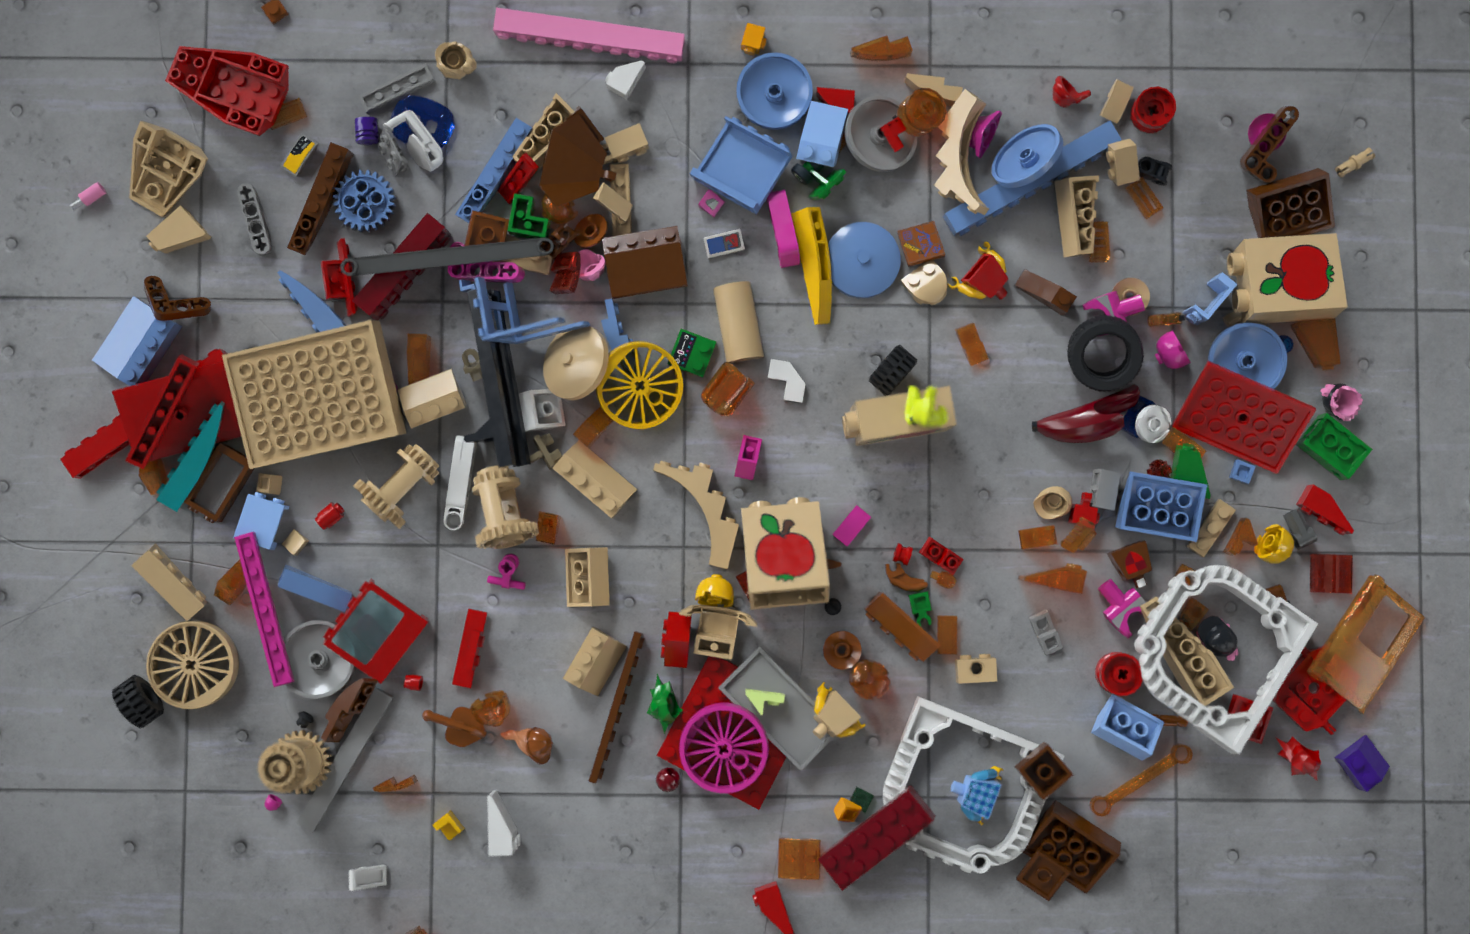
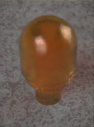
[930,570,957,589]

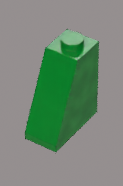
[1170,443,1211,499]

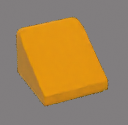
[834,797,862,822]

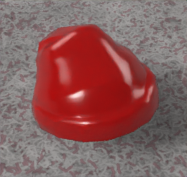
[1053,76,1091,108]

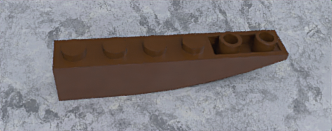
[287,142,354,256]

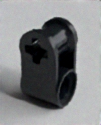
[1138,156,1173,185]

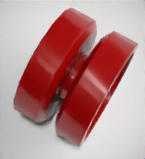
[1095,652,1143,696]

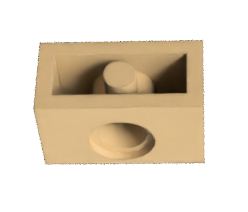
[955,654,997,684]

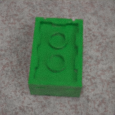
[1295,413,1373,480]

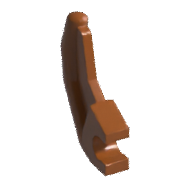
[885,563,928,592]

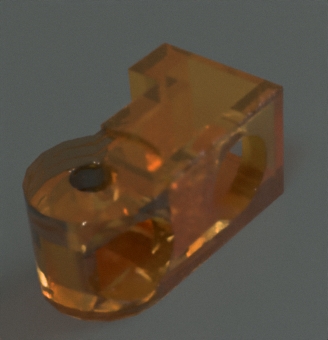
[1177,597,1209,632]

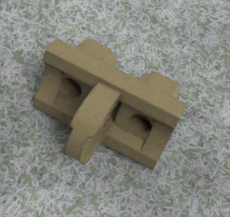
[462,348,482,382]
[530,433,562,470]

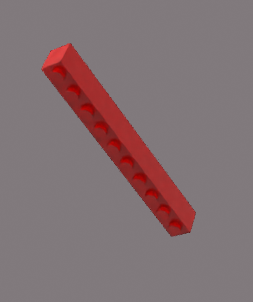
[60,349,227,479]

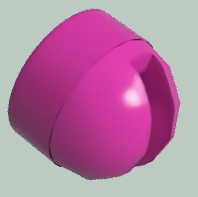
[264,794,282,811]

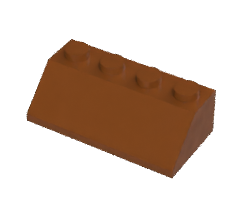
[864,592,941,662]

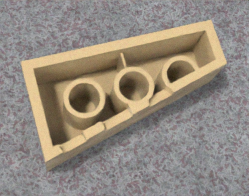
[513,93,575,170]
[131,543,207,621]

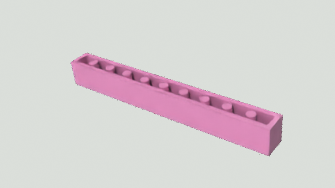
[493,7,685,63]

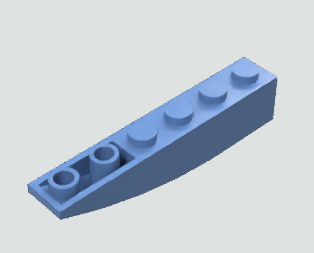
[455,118,533,223]
[277,270,346,333]

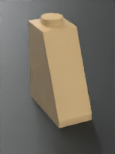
[146,205,211,254]

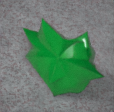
[647,674,683,734]

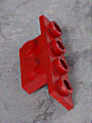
[321,238,358,317]
[452,609,488,688]

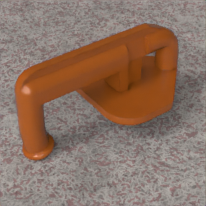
[422,707,487,748]

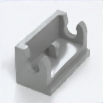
[1089,469,1121,511]

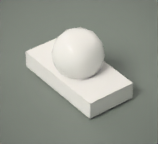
[349,865,387,891]

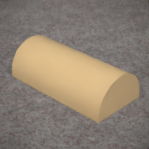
[713,281,764,364]

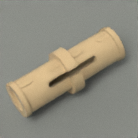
[1335,148,1375,177]

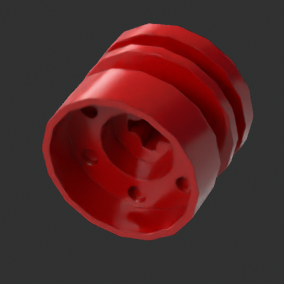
[1130,86,1176,134]

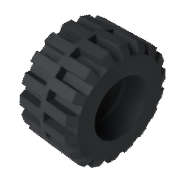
[869,345,918,396]
[112,675,164,728]

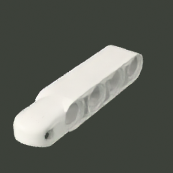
[443,435,477,531]

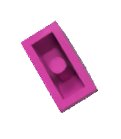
[734,435,762,480]

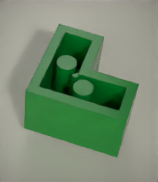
[507,194,551,239]

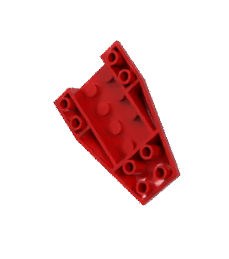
[165,46,289,136]

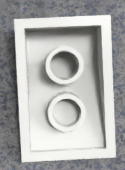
[487,790,521,856]

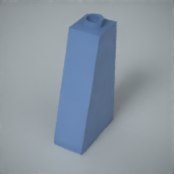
[278,564,352,612]

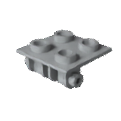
[377,127,408,176]

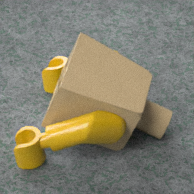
[813,682,866,739]

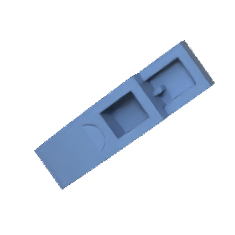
[601,299,636,374]

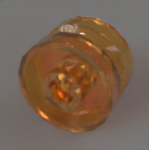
[897,88,947,137]

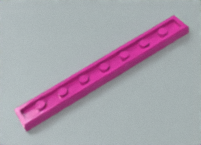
[234,532,294,687]

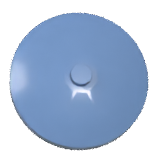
[737,53,813,130]
[992,124,1063,188]
[828,222,901,298]
[1208,322,1287,389]

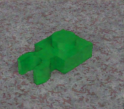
[908,591,932,627]

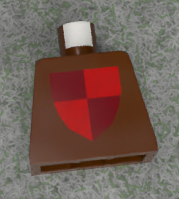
[1107,540,1152,588]

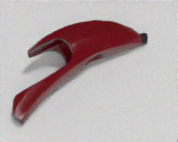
[1032,384,1140,443]

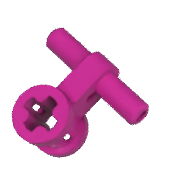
[487,554,526,590]

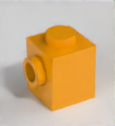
[741,23,767,55]

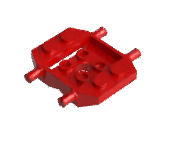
[1273,646,1363,735]

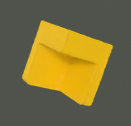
[432,810,465,840]

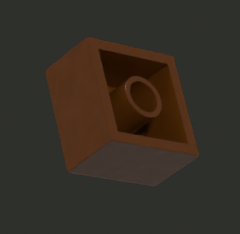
[1014,742,1073,801]

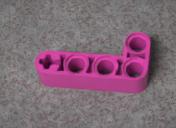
[767,189,800,268]
[448,242,525,283]

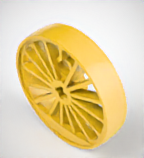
[595,341,683,429]

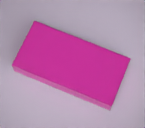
[832,505,871,547]

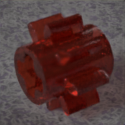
[1147,459,1172,478]

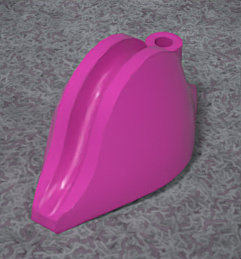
[969,111,1002,159]

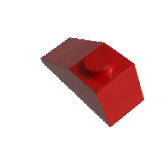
[752,881,794,934]

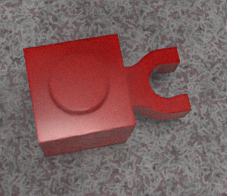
[1068,492,1100,528]

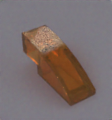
[850,35,913,61]

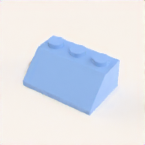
[1091,694,1164,761]

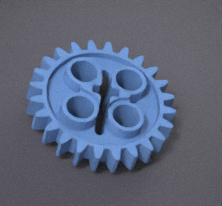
[333,170,396,232]

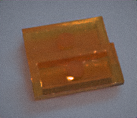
[778,837,821,880]

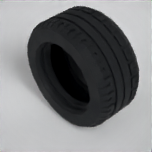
[1067,315,1144,392]

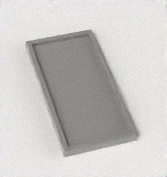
[718,646,834,771]

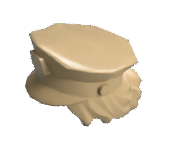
[435,41,477,79]

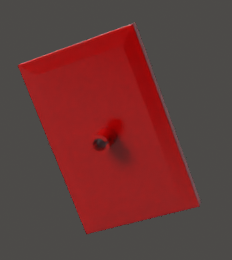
[112,361,241,462]
[1171,361,1316,474]

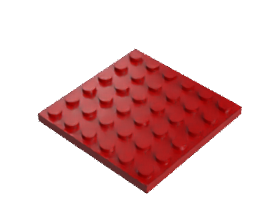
[656,656,787,810]

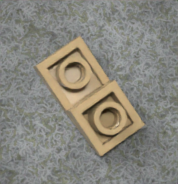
[1100,79,1134,124]

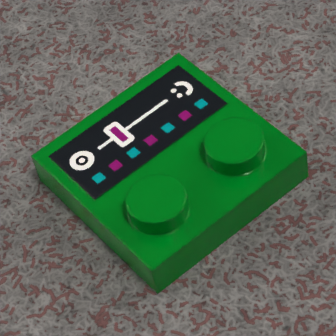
[667,329,717,378]

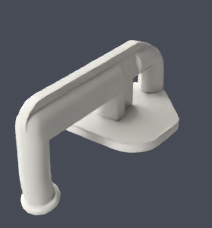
[383,110,443,172]

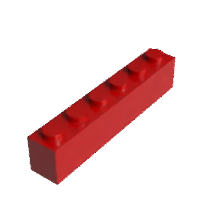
[125,354,200,470]

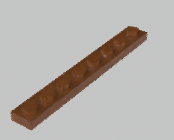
[588,631,645,784]

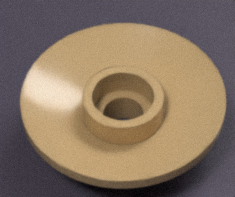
[1112,278,1150,316]

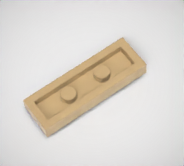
[1186,499,1236,557]

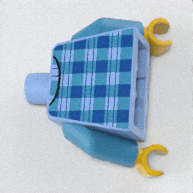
[950,766,1003,825]

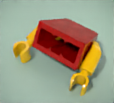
[948,241,1008,300]

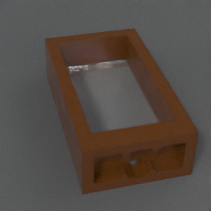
[184,443,255,523]

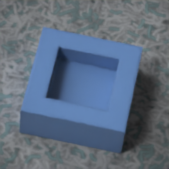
[1229,459,1256,484]

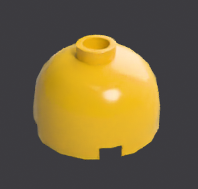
[1254,524,1294,564]
[695,574,734,608]

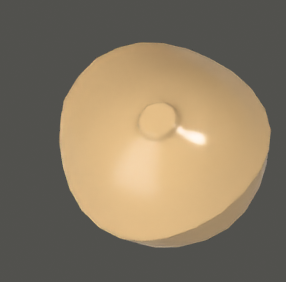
[1033,486,1072,519]

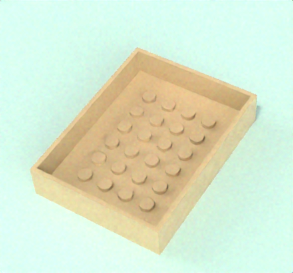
[222,320,407,469]

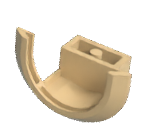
[679,605,757,660]

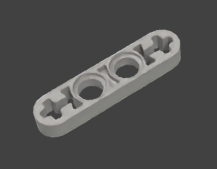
[237,183,272,256]

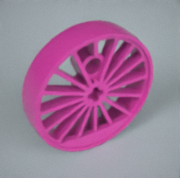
[679,703,769,793]

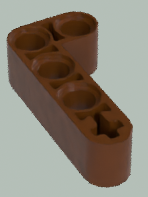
[1240,106,1299,182]

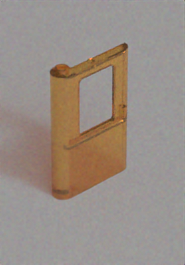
[1306,574,1425,714]

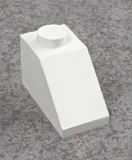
[605,60,646,100]

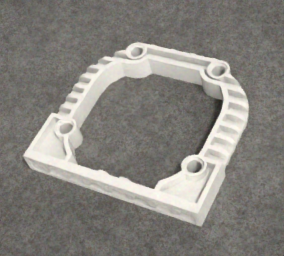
[1135,565,1318,754]
[883,696,1065,873]

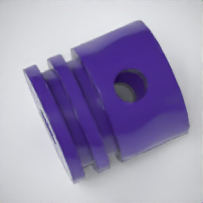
[355,117,379,145]

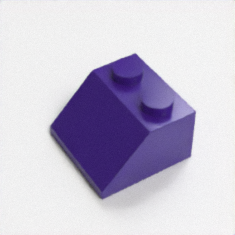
[1334,735,1390,792]

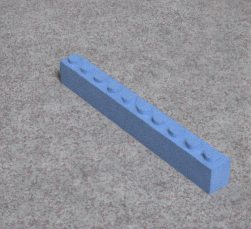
[943,120,1122,236]

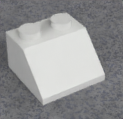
[519,389,566,432]

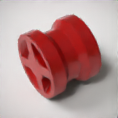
[892,543,913,566]

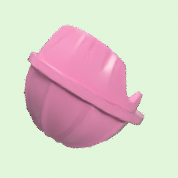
[572,249,606,281]

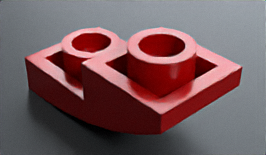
[919,537,964,575]

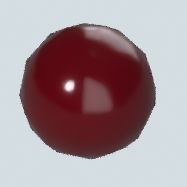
[656,767,680,792]

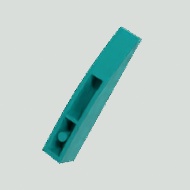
[156,401,225,512]

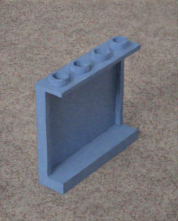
[690,116,792,215]

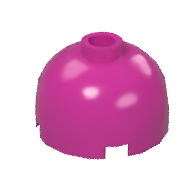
[1155,330,1191,369]

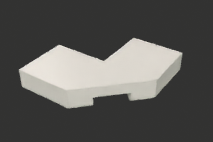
[768,359,805,403]

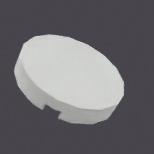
[1135,405,1171,443]

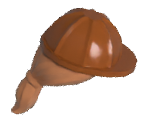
[500,727,553,765]

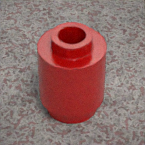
[315,502,344,530]

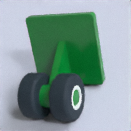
[791,161,846,199]

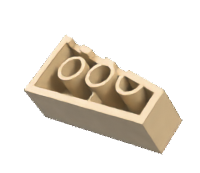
[1054,175,1099,258]

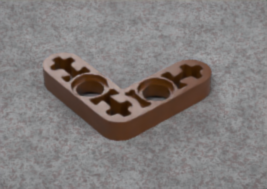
[144,276,211,321]

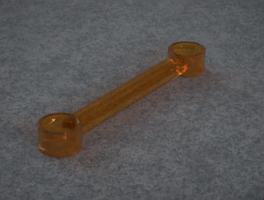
[1090,743,1193,817]

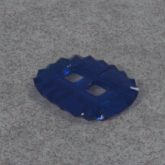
[390,95,455,149]

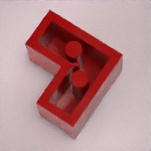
[661,611,692,668]

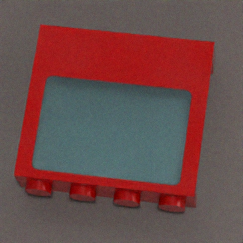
[323,578,428,684]

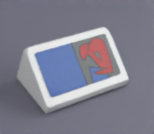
[703,229,745,258]

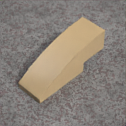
[905,73,963,106]

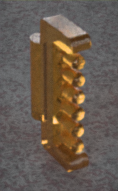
[1061,517,1097,553]

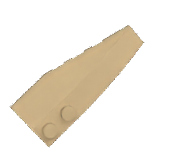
[1139,596,1234,706]

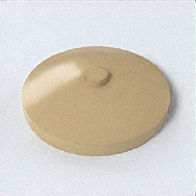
[543,326,609,400]

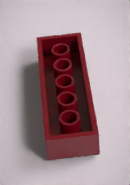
[352,212,451,321]
[818,785,936,891]

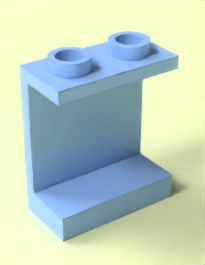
[1183,272,1237,325]
[233,492,290,550]

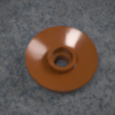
[574,214,608,248]
[823,631,862,670]

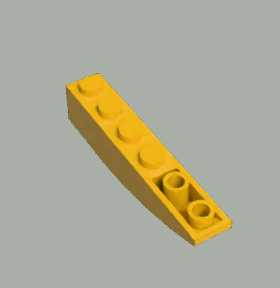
[791,207,832,325]

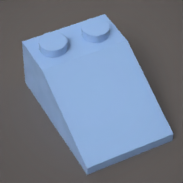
[796,101,849,167]

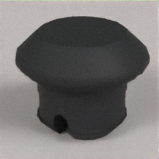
[824,598,842,615]
[296,712,314,729]

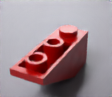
[1296,484,1354,535]

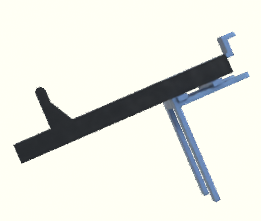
[459,277,590,468]

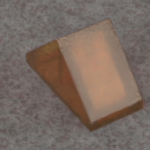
[139,459,168,495]
[536,511,561,545]

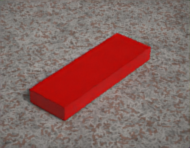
[497,153,539,205]

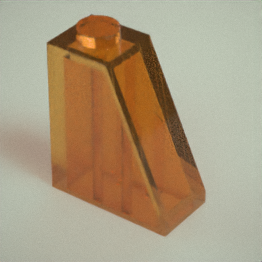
[1291,318,1341,371]

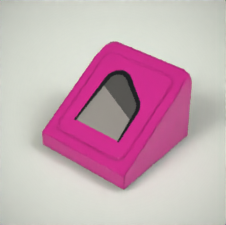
[698,189,725,217]

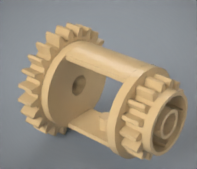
[353,444,440,529]
[472,466,539,549]
[258,730,333,794]

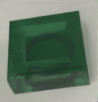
[850,786,874,813]

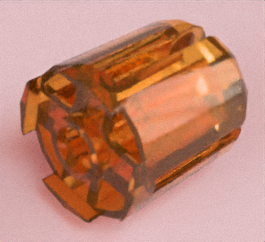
[701,362,755,417]
[849,659,890,700]

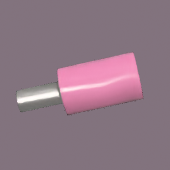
[70,182,106,210]

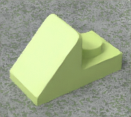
[745,689,785,716]

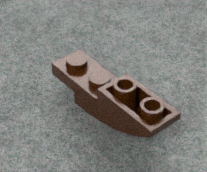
[321,678,378,742]

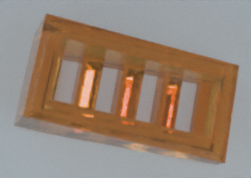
[1089,221,1110,262]

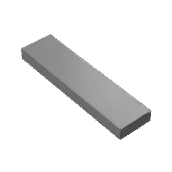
[358,63,435,114]

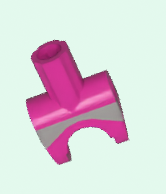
[1082,291,1145,336]
[1098,579,1146,639]

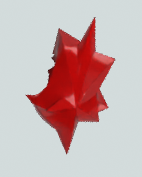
[1275,736,1321,781]

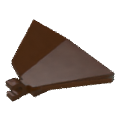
[539,113,617,207]

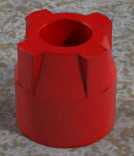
[404,674,423,691]

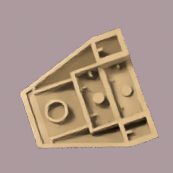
[129,121,208,217]

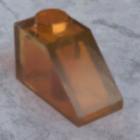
[573,407,613,448]
[214,559,247,605]

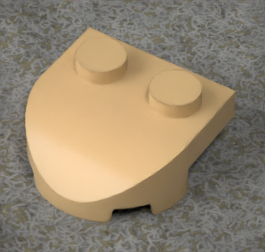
[901,260,948,305]

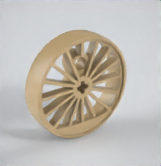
[146,620,239,709]

